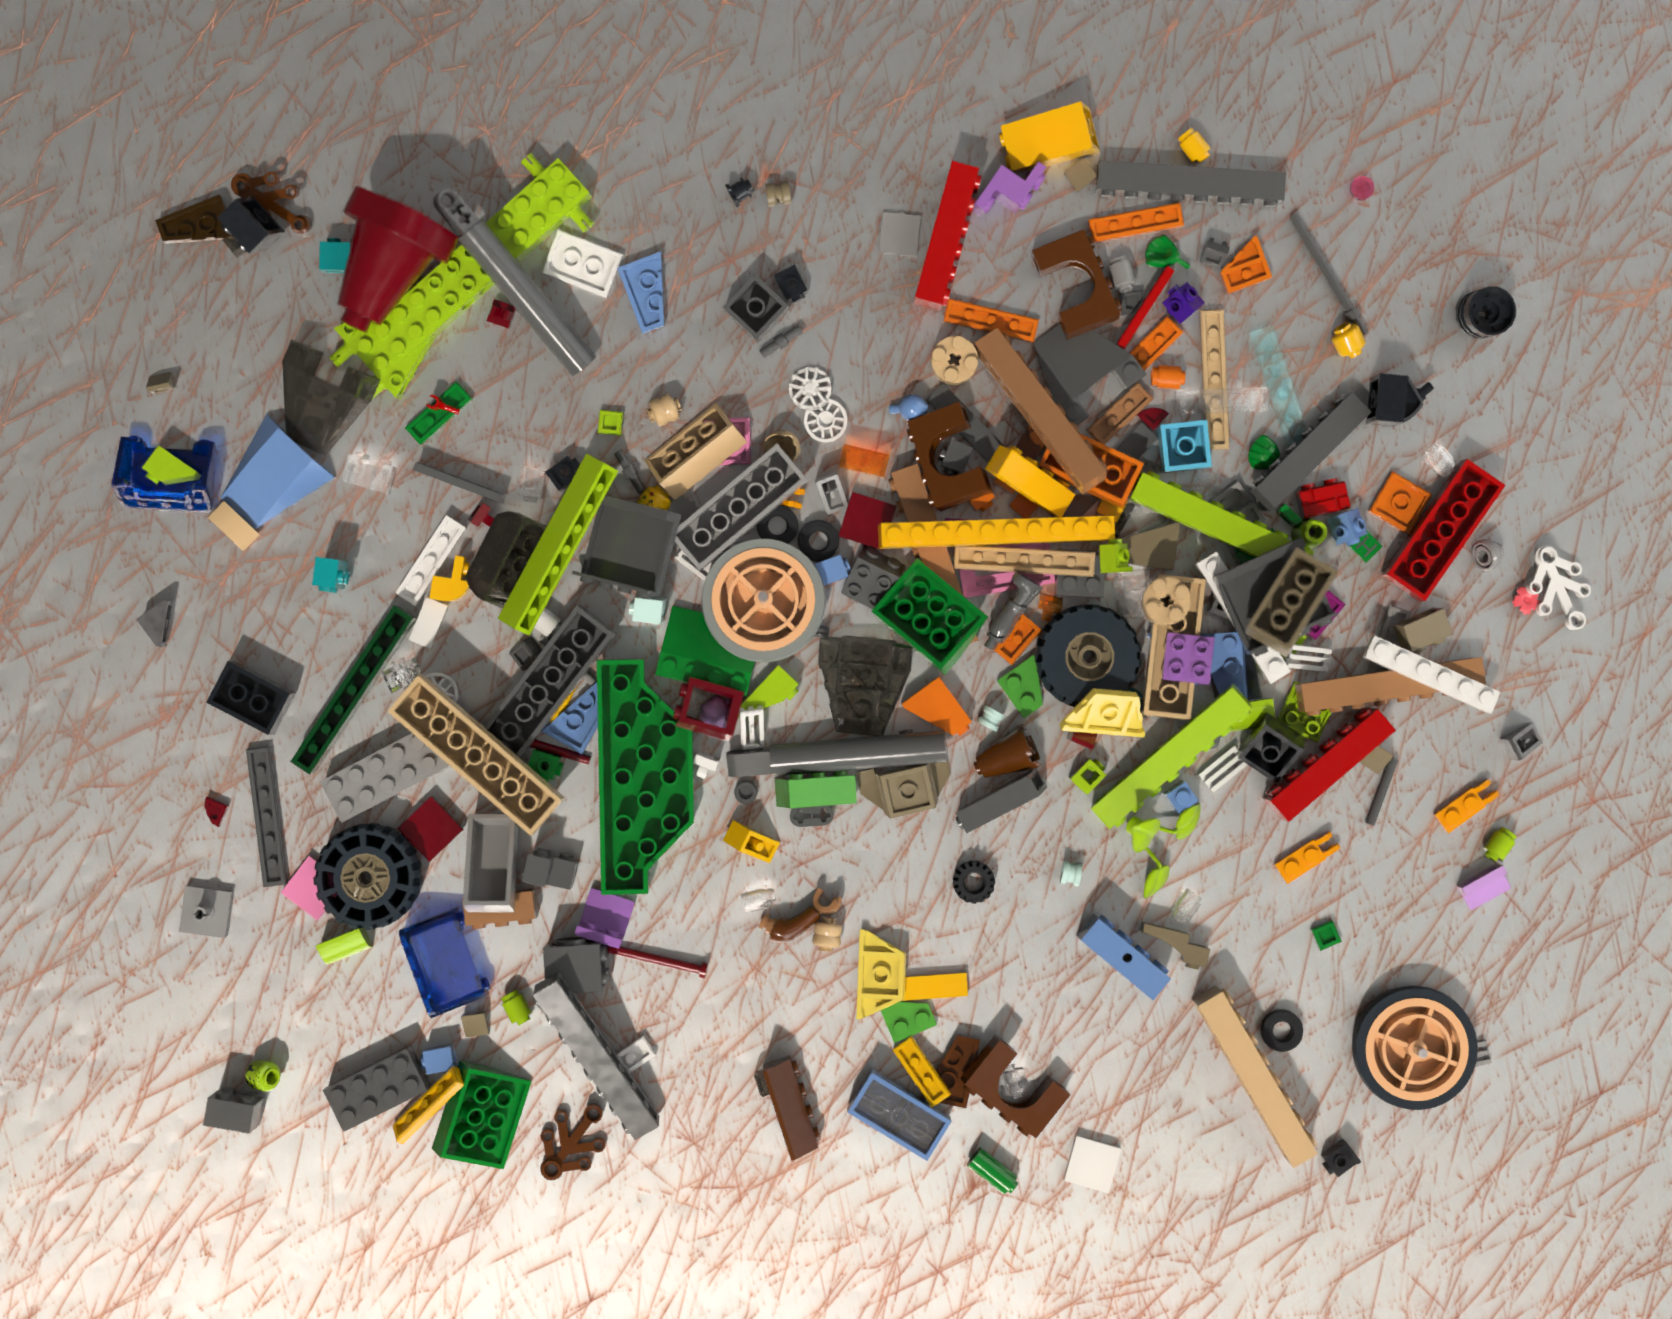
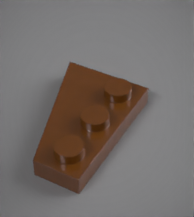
[920,1034,980,1108]

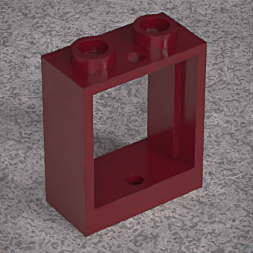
[673,677,744,741]

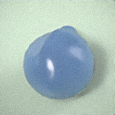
[889,394,928,421]

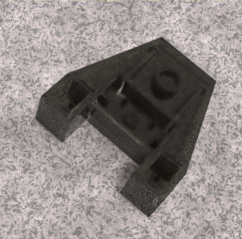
[282,340,380,456]

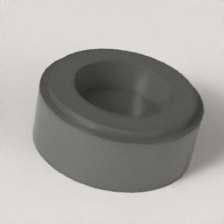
[734,780,758,804]

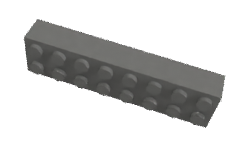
[484,605,617,759]

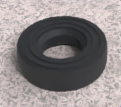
[756,505,798,544]
[797,520,839,562]
[1261,1009,1303,1052]

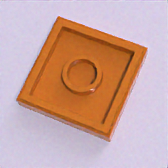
[1368,471,1433,535]

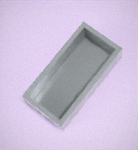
[463,814,519,912]

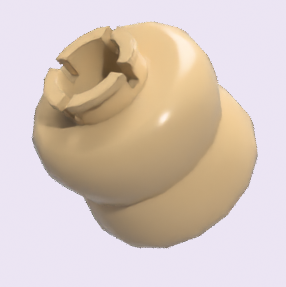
[646,393,682,427]
[812,917,843,952]

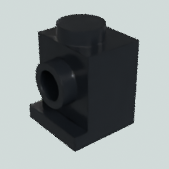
[774,264,808,304]
[545,456,580,492]
[1321,1139,1361,1177]

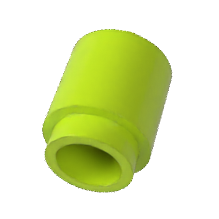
[1483,827,1517,862]
[501,989,533,1026]

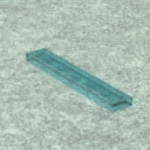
[1249,326,1306,447]

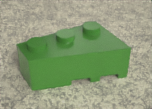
[775,771,857,808]

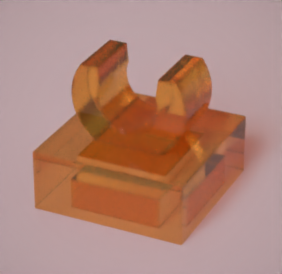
[1037,592,1063,621]

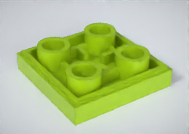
[1276,681,1331,743]

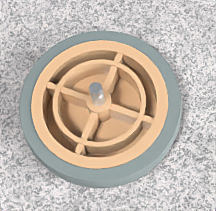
[701,539,826,662]

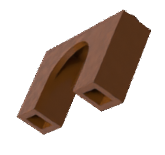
[1032,229,1122,340]
[907,402,993,512]
[961,1035,1071,1138]

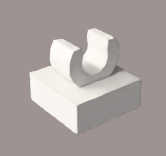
[693,751,720,779]

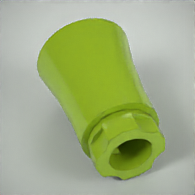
[1291,518,1327,550]

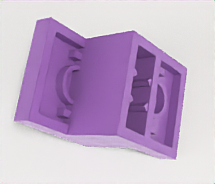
[972,162,1046,217]

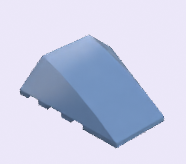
[221,414,336,530]

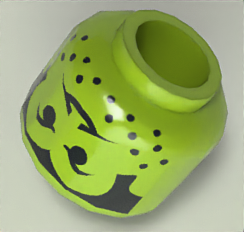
[245,1059,281,1092]

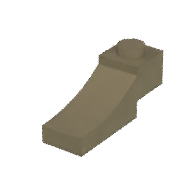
[1140,921,1211,970]

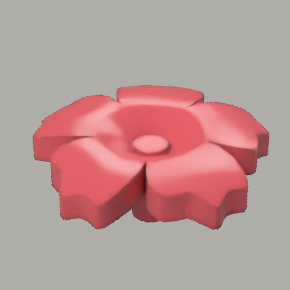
[1512,587,1540,615]

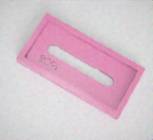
[959,543,1056,598]

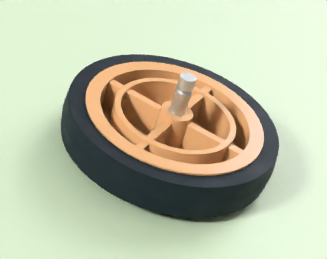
[1352,986,1478,1110]

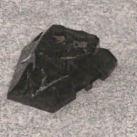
[818,635,913,736]

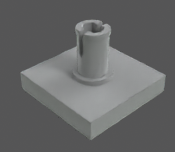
[179,885,233,938]

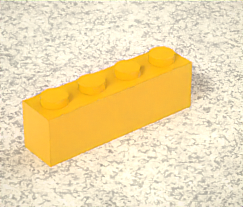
[985,445,1076,517]

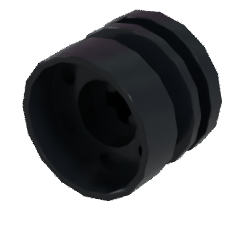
[1456,286,1516,339]

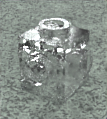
[381,657,423,694]

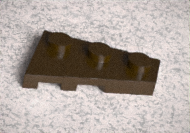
[155,194,235,244]

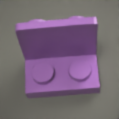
[1162,633,1214,685]
[575,888,635,949]

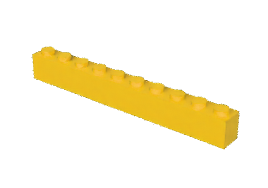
[878,516,1115,549]

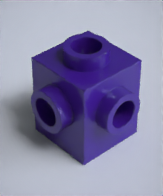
[1162,282,1205,324]

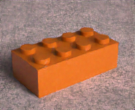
[1038,433,1144,509]

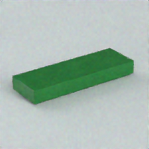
[405,381,473,446]

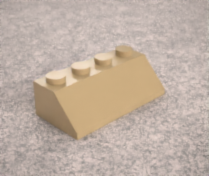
[644,403,747,501]

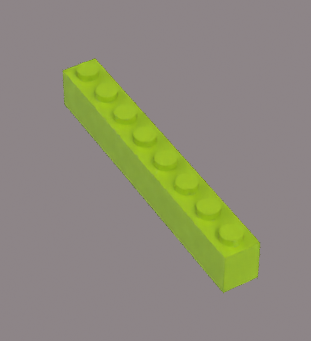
[497,453,618,636]
[1129,471,1314,558]
[1091,683,1252,829]

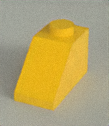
[723,820,780,863]

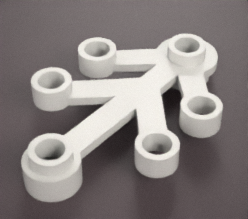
[1526,545,1591,630]

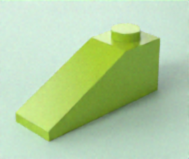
[738,665,799,718]

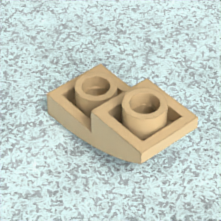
[207,500,260,551]

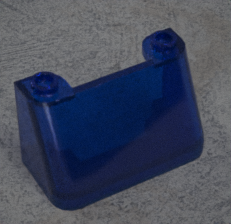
[111,436,216,513]
[399,907,491,1018]

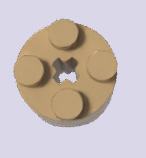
[930,336,978,386]
[1141,577,1191,626]

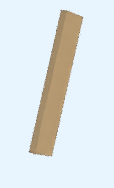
[1199,309,1230,450]
[954,546,1096,577]

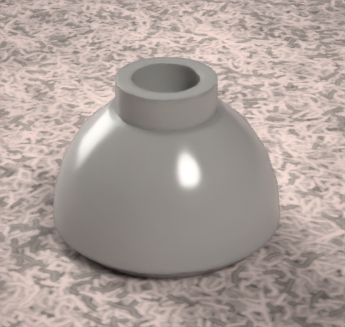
[1472,539,1504,571]

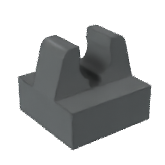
[1200,237,1230,269]

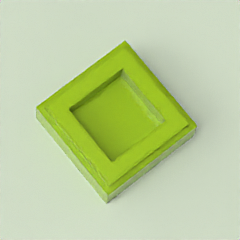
[597,410,624,436]

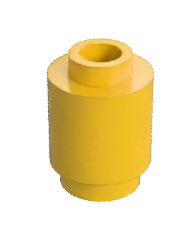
[1177,128,1211,164]

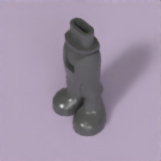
[984,572,1043,651]

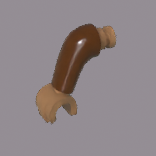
[759,888,842,943]

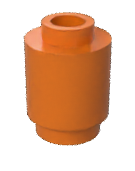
[1151,365,1185,390]

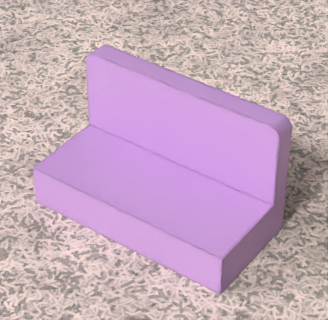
[1457,864,1511,910]

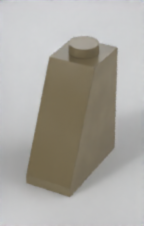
[1122,523,1180,571]

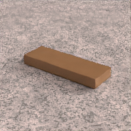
[1087,382,1154,445]

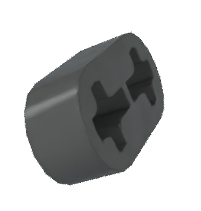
[790,805,834,827]

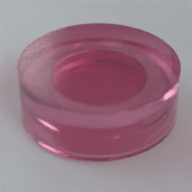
[1349,176,1374,201]

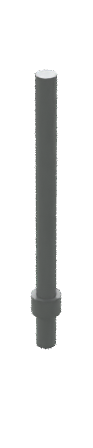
[1289,213,1369,336]

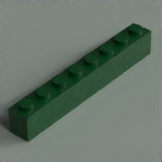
[290,605,417,775]

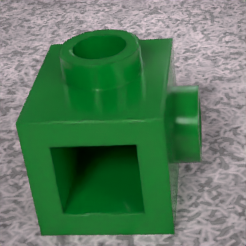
[528,749,564,782]

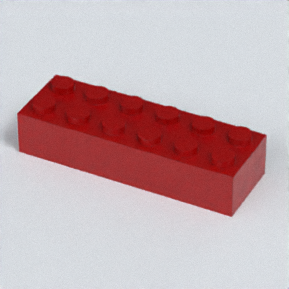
[913,161,982,311]
[1381,459,1506,602]
[1263,708,1396,822]

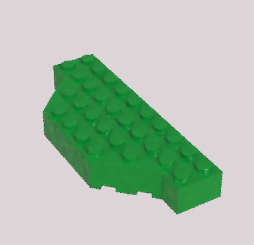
[597,658,694,895]

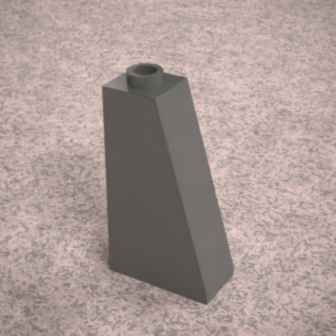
[956,768,1047,833]

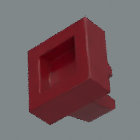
[486,299,516,330]
[468,501,496,528]

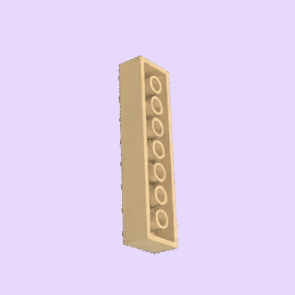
[387,675,565,836]
[1192,985,1318,1168]

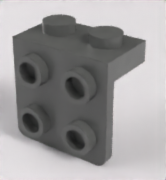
[841,545,906,609]

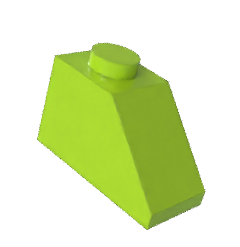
[142,445,201,485]

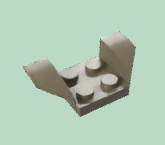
[856,762,951,819]

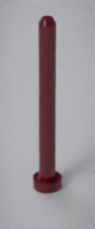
[607,945,708,979]

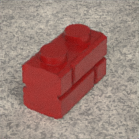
[1295,478,1351,519]

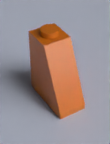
[901,677,972,736]

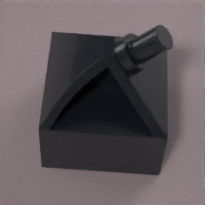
[1366,373,1434,427]

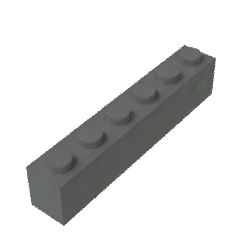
[1250,392,1371,511]

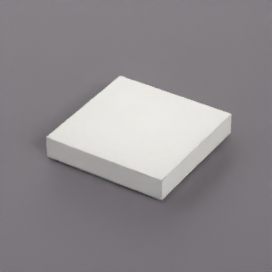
[1063,1135,1121,1193]

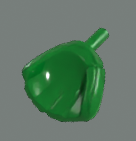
[1145,235,1190,269]
[1248,435,1282,470]

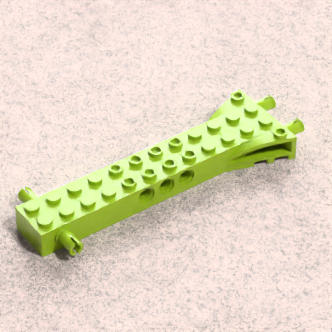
[329,153,594,403]

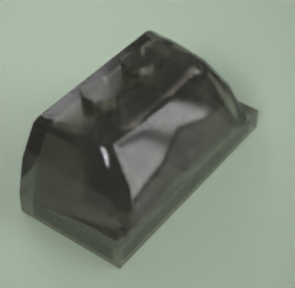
[466,511,547,608]

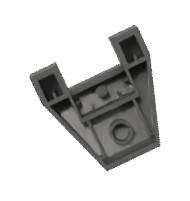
[1033,324,1147,426]

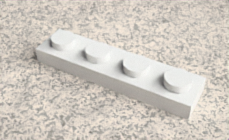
[396,515,467,606]

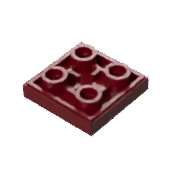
[838,492,897,551]
[397,796,464,862]

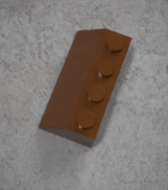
[762,1055,821,1161]

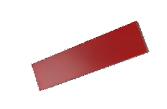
[1116,266,1175,349]

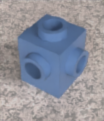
[1327,508,1368,546]

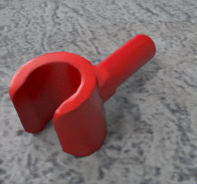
[426,395,460,415]

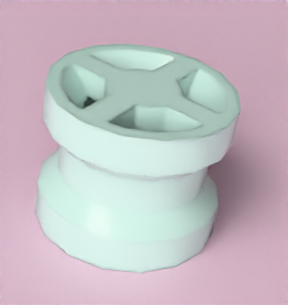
[977,705,1005,732]
[1060,860,1082,886]

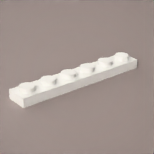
[1196,551,1291,684]
[1363,635,1500,714]

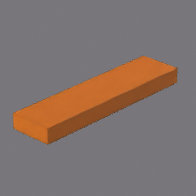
[1088,202,1184,243]
[943,298,1039,343]

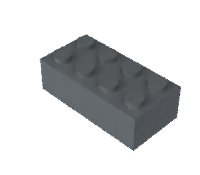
[323,1045,432,1132]

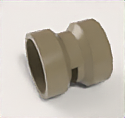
[765,181,792,207]

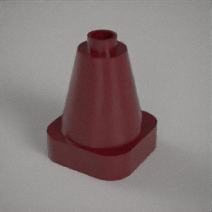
[337,186,459,333]

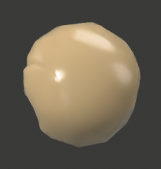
[763,430,801,462]

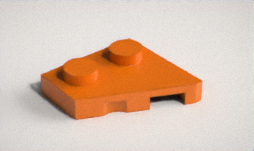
[1219,236,1272,295]
[994,603,1042,666]

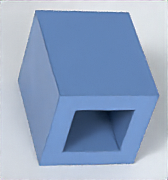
[814,555,851,586]
[1163,780,1199,814]
[420,1043,458,1075]

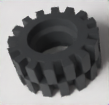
[953,860,995,904]

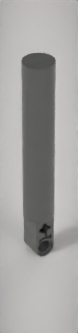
[433,188,596,377]
[726,730,948,777]

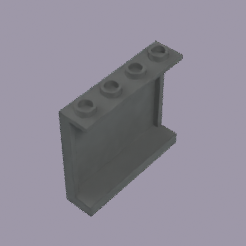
[572,496,681,599]
[1212,537,1338,657]

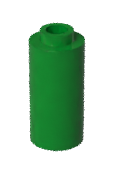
[967,1147,1018,1195]

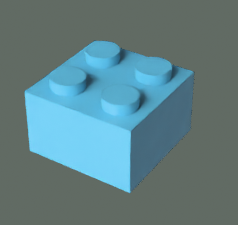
[1157,420,1212,473]

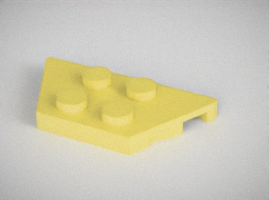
[1059,688,1145,737]
[856,929,906,1019]

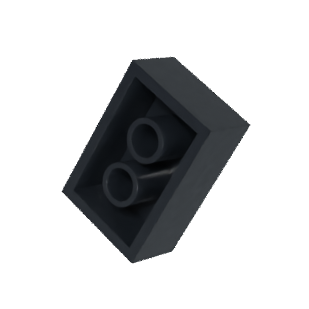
[206,661,296,735]

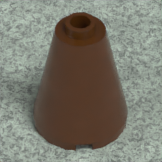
[974,724,1041,778]

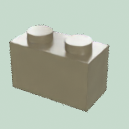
[1393,607,1453,654]

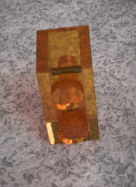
[839,444,889,479]

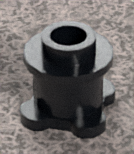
[725,177,754,207]

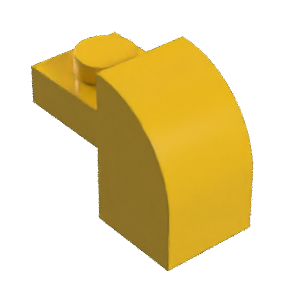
[429,555,473,602]

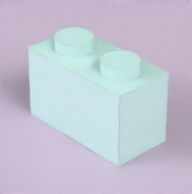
[629,596,667,624]

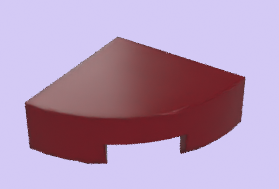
[1136,408,1169,431]
[204,796,229,827]

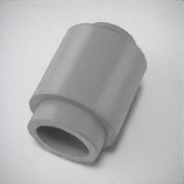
[1108,256,1136,293]

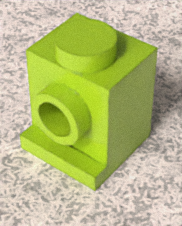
[1099,539,1133,573]
[1068,758,1106,795]

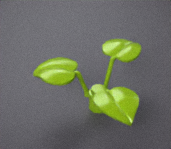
[1126,802,1201,899]

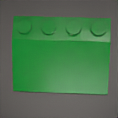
[871,559,988,675]
[655,606,755,696]
[431,1060,532,1169]

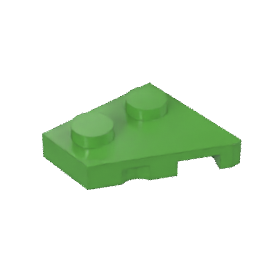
[997,655,1043,718]
[881,1001,937,1043]

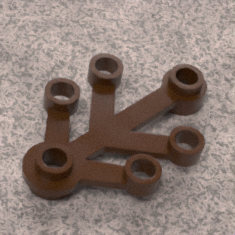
[231,171,312,234]
[540,1103,606,1180]

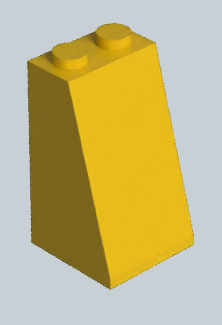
[999,101,1101,174]

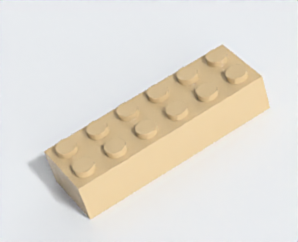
[1141,574,1206,720]

